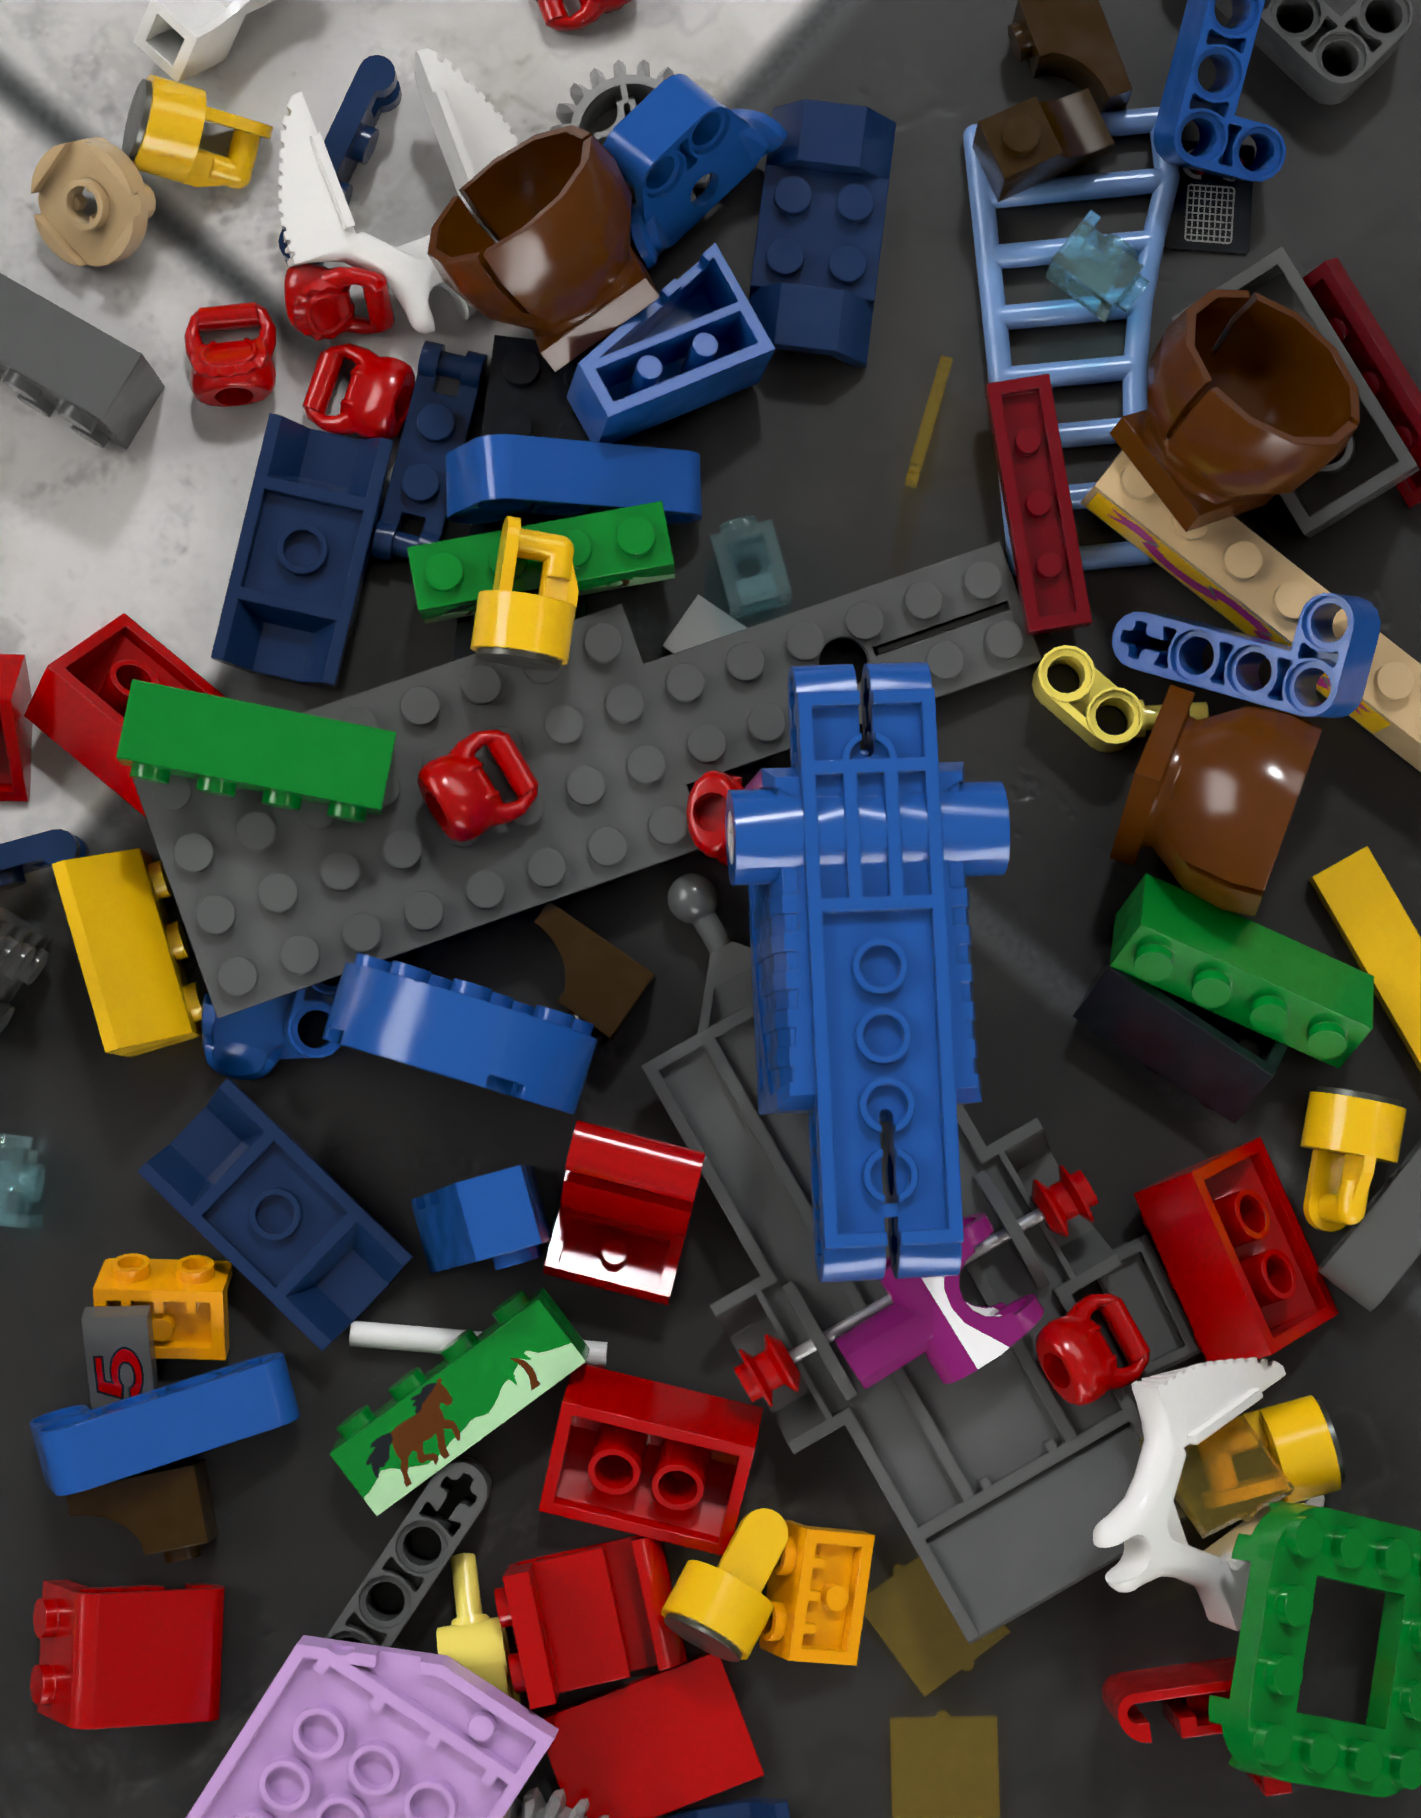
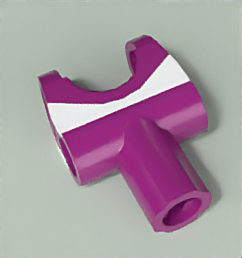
[834,1212,1044,1390]

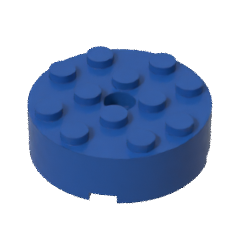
[322,953,598,1115]

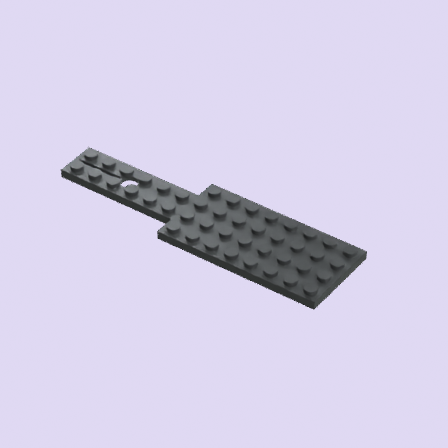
[132,541,1042,1019]

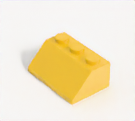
[52,848,204,1058]

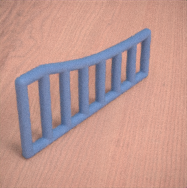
[963,107,1180,576]

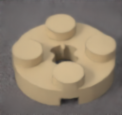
[31,136,156,267]

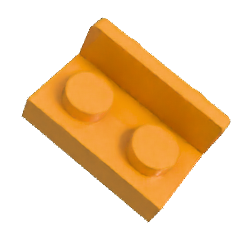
[93,1253,232,1360]
[759,1520,875,1666]

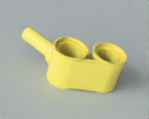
[1032,645,1209,753]
[436,1553,521,1704]

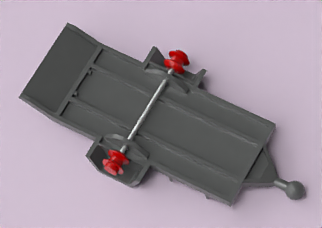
[641,873,1198,1645]

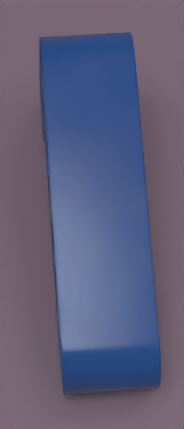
[1153,0,1286,182]
[445,434,702,524]
[1112,593,1381,718]
[29,1352,301,1496]

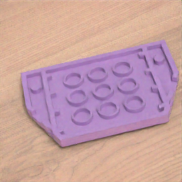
[186,1635,559,1818]

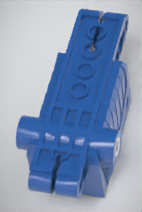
[725,662,1010,1283]

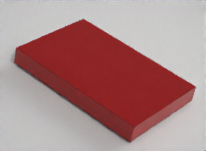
[541,1652,764,1818]

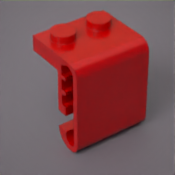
[543,1120,706,1306]
[494,1535,688,1710]
[30,1580,225,1730]
[1102,1656,1293,1797]

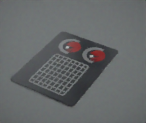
[1165,140,1255,254]

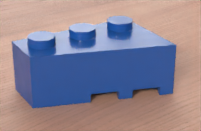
[566,243,775,444]
[410,1165,552,1274]

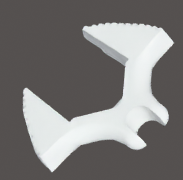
[278,48,519,334]
[1093,1357,1325,1631]

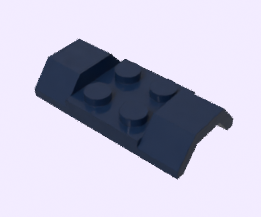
[749,99,896,368]
[211,413,394,687]
[137,1078,414,1351]

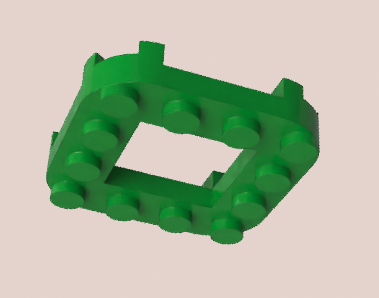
[1208,1501,1421,1797]

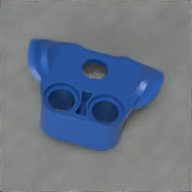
[603,74,788,270]
[202,982,341,1080]

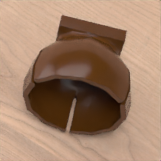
[427,125,660,372]
[1110,289,1360,532]
[1110,684,1323,916]

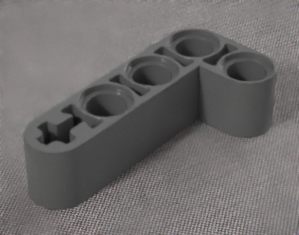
[1215,0,1414,105]
[1317,1138,1421,1312]
[325,1457,492,1650]

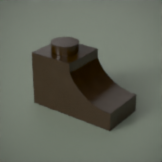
[1008,0,1133,112]
[972,88,1115,202]
[534,902,656,1041]
[66,1459,219,1563]

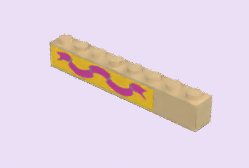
[1080,450,1421,772]

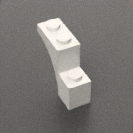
[133,0,275,83]

